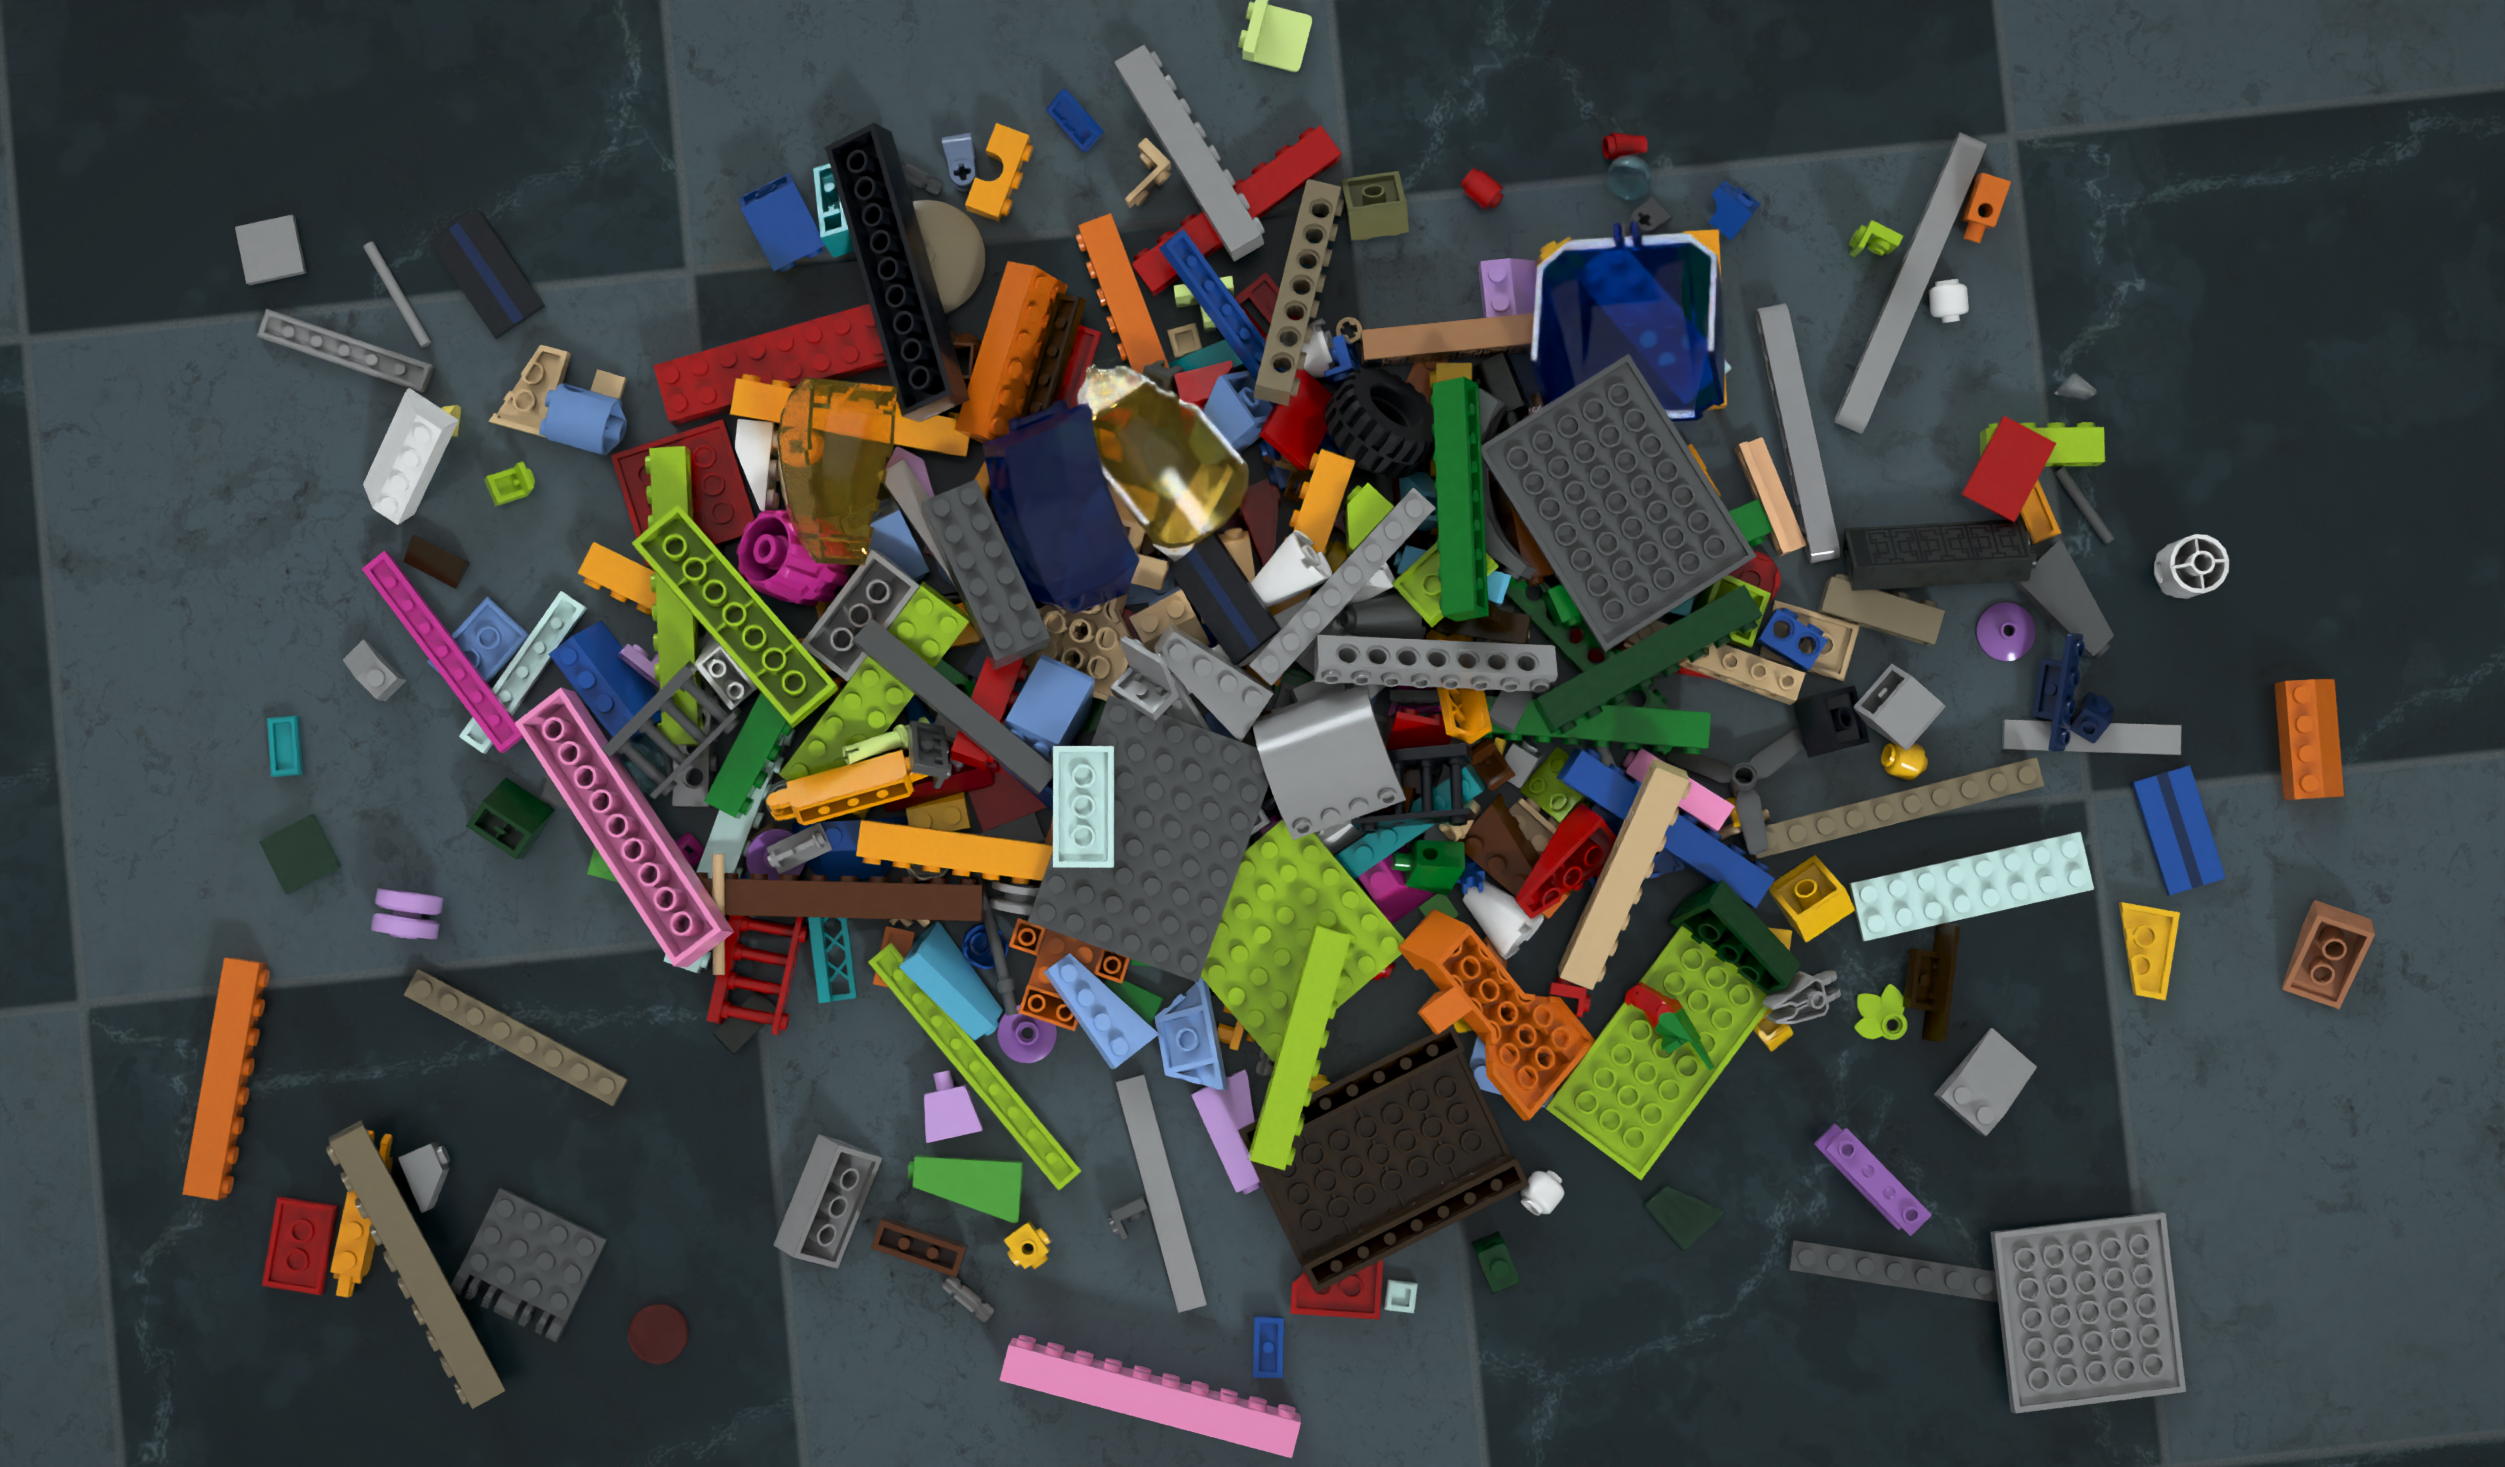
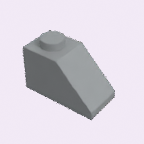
[343,639,406,701]
[398,1141,450,1213]

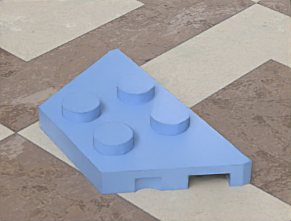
[1154,977,1228,1090]

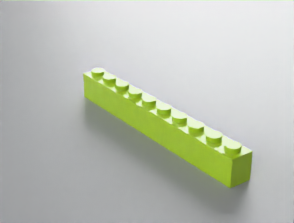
[645,446,703,746]

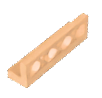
[1734,437,1807,557]

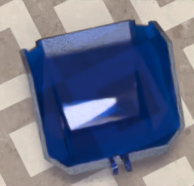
[1531,222,1725,422]

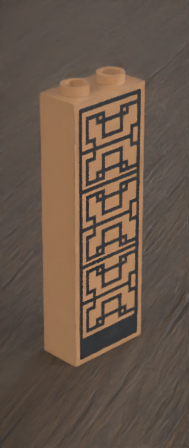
[1359,313,1546,368]

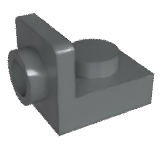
[1108,1195,1148,1240]

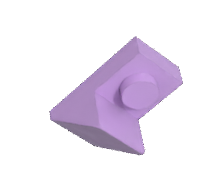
[617,644,660,690]

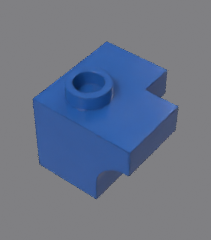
[1708,180,1761,241]

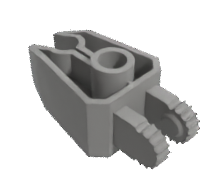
[1762,970,1841,1024]

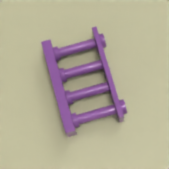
[1813,1124,1932,1236]

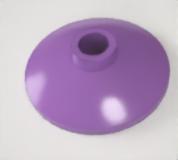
[1976,602,2035,661]
[746,829,805,880]
[997,1004,1057,1063]

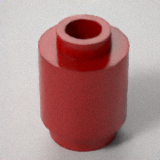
[1460,167,1504,210]

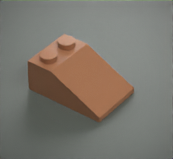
[2282,900,2375,1009]

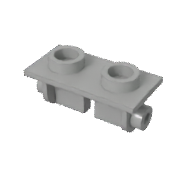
[766,823,833,874]

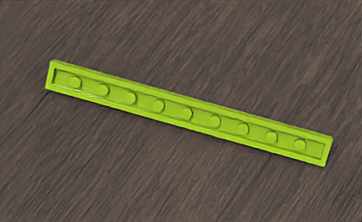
[868,943,1081,1191]

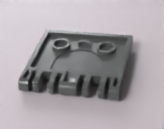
[450,1187,608,1342]

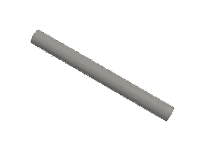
[363,241,432,348]

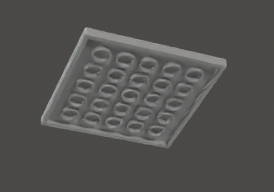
[1990,1212,2186,1413]

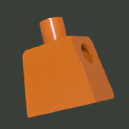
[1961,173,2011,244]

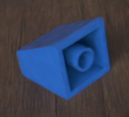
[738,172,826,272]

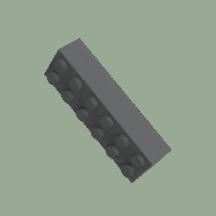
[921,479,1050,670]

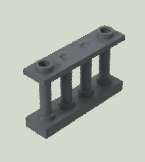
[602,661,741,799]

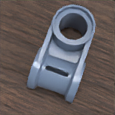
[942,132,978,193]

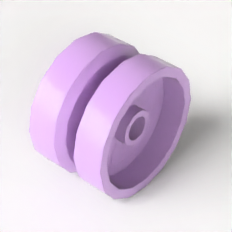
[371,888,444,939]

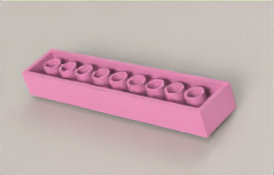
[515,688,734,967]
[1000,1335,1301,1458]

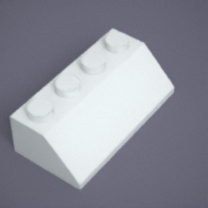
[363,388,459,525]

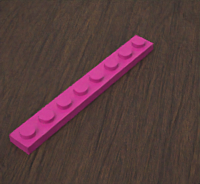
[362,551,524,754]

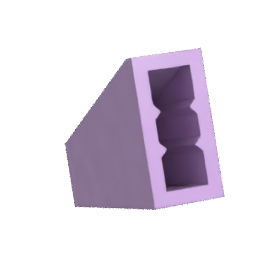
[1191,1069,1260,1195]

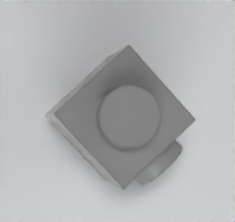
[1504,739,1543,788]

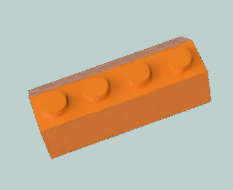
[2274,679,2344,800]

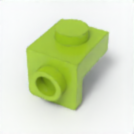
[484,461,535,507]

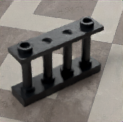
[1351,743,1476,834]

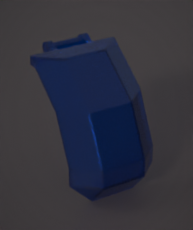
[983,399,1140,614]

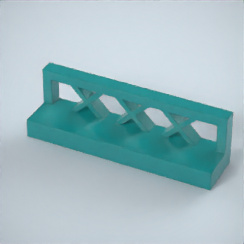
[808,881,857,1003]

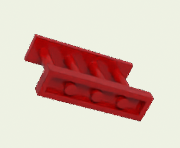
[706,915,809,1036]

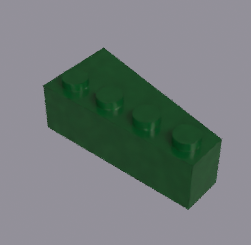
[1670,879,1801,996]

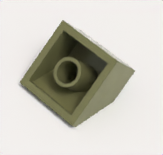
[1341,171,1409,241]

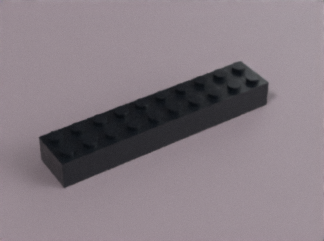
[825,123,970,422]

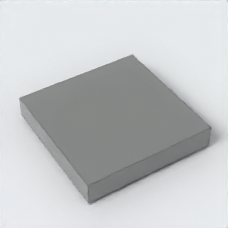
[235,215,307,285]

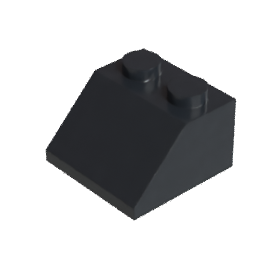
[1794,685,1870,758]

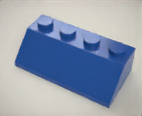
[549,620,662,745]

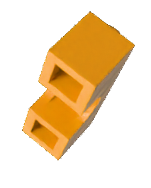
[965,123,1033,223]

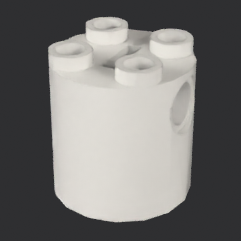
[2154,534,2229,599]

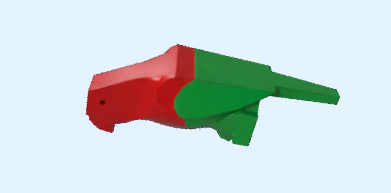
[1625,982,1715,1070]

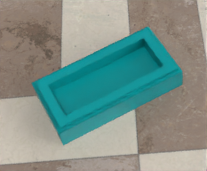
[267,716,303,777]

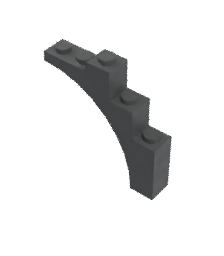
[1478,387,1536,580]

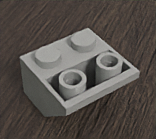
[1853,664,1946,751]

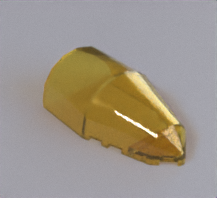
[1077,365,1249,549]

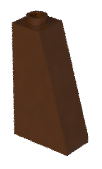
[1489,480,1553,586]

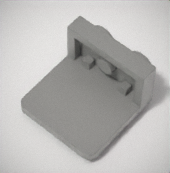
[1110,636,1179,721]

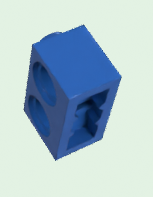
[1755,608,1828,672]

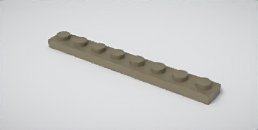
[404,969,629,1106]

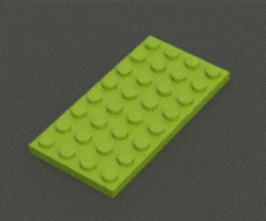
[1545,925,1769,1180]

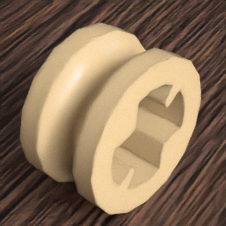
[1335,317,1362,344]

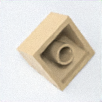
[1129,589,1210,653]

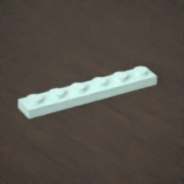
[459,591,587,754]

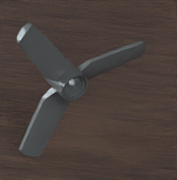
[1666,729,1805,854]

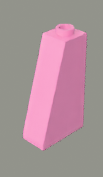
[1621,748,1735,832]

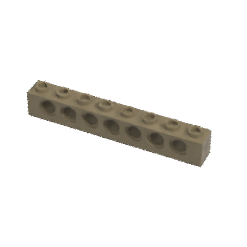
[1253,179,1345,406]

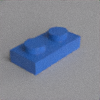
[1253,1316,1284,1378]

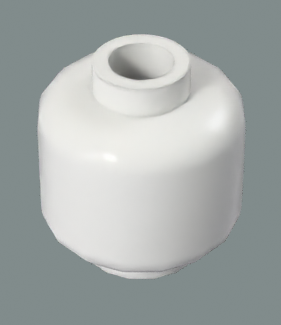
[1929,279,1969,323]
[1520,1170,1564,1216]

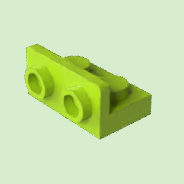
[1849,220,1903,257]

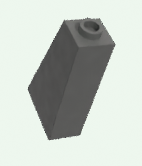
[2011,540,2114,659]

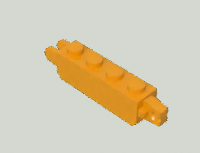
[766,750,928,826]
[330,1130,393,1298]

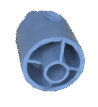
[539,383,627,455]

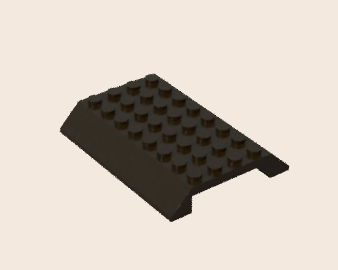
[1238,1024,1529,1293]

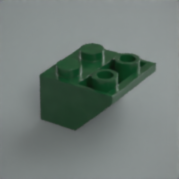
[466,778,556,860]

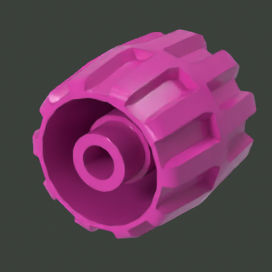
[736,510,852,606]

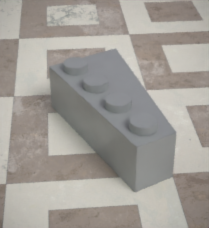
[1154,623,1274,742]

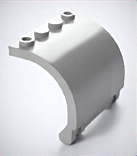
[1252,683,1406,840]

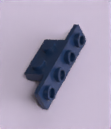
[2032,633,2085,751]

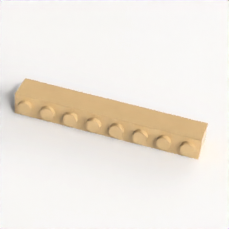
[1558,758,1691,990]

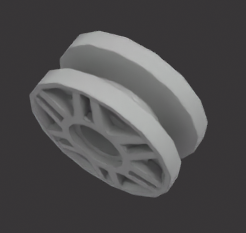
[989,878,1041,915]

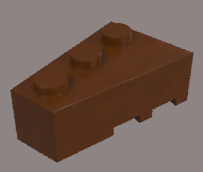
[1457,793,1540,897]

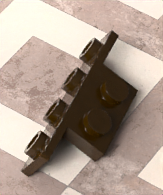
[1422,600,1531,644]
[1903,923,1960,1043]

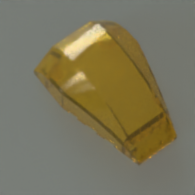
[777,377,897,565]

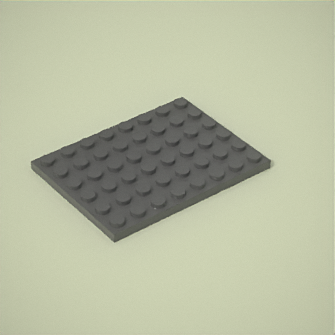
[1481,354,1757,652]
[1028,695,1269,982]

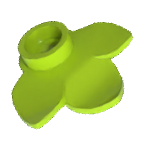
[1854,984,1907,1040]

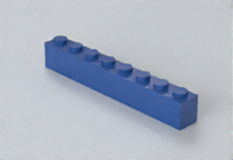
[1556,747,1775,908]

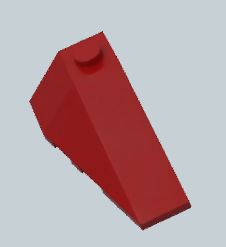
[1515,803,1617,919]

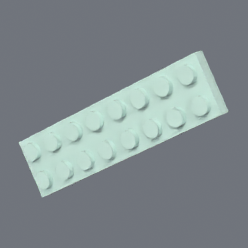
[1849,832,2094,941]

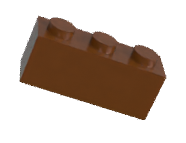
[871,1217,968,1277]

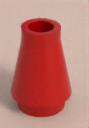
[1602,132,1648,162]

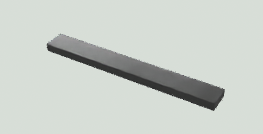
[852,618,1053,795]

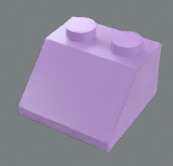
[1478,258,1543,320]

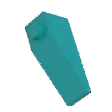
[813,163,854,258]

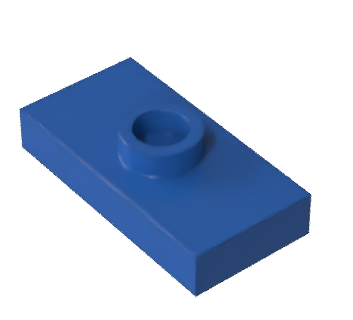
[1046,88,1104,153]

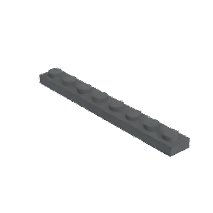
[1788,1239,1998,1302]

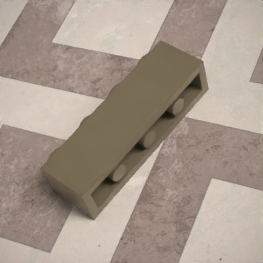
[1817,574,1945,647]

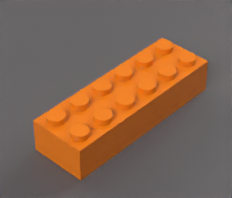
[954,261,1068,451]

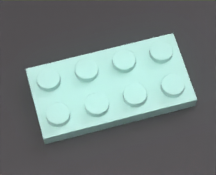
[1053,746,1114,868]

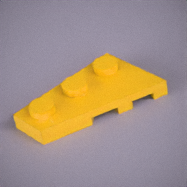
[2119,902,2180,1000]

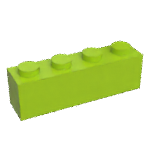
[1980,422,2105,467]

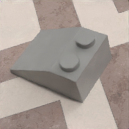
[1934,1028,2037,1136]

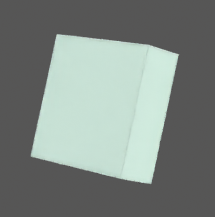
[1384,1279,1418,1313]

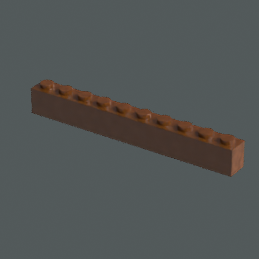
[695,872,984,921]

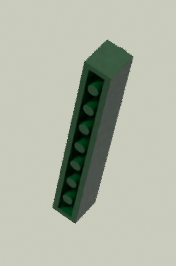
[1534,585,1762,734]

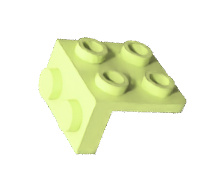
[1238,0,1312,72]

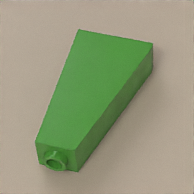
[908,1155,1024,1223]

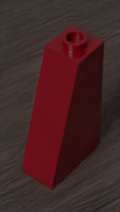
[883,744,999,813]

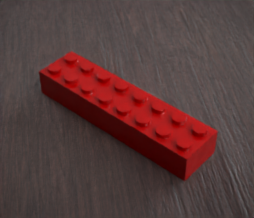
[653,304,887,427]

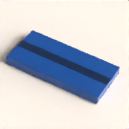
[2131,765,2226,896]

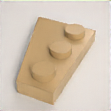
[488,345,571,438]

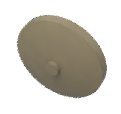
[912,200,986,315]

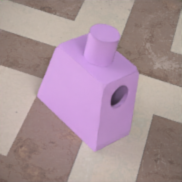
[924,1070,984,1143]

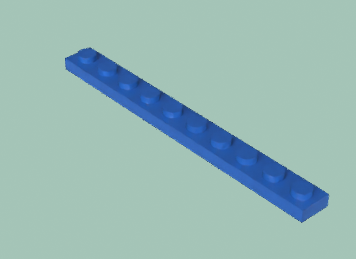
[1159,229,1357,472]

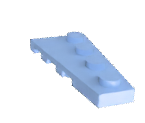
[1044,953,1159,1069]

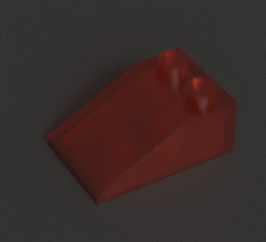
[1234,479,1282,568]

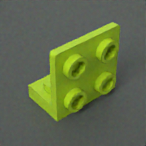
[1520,747,1594,824]

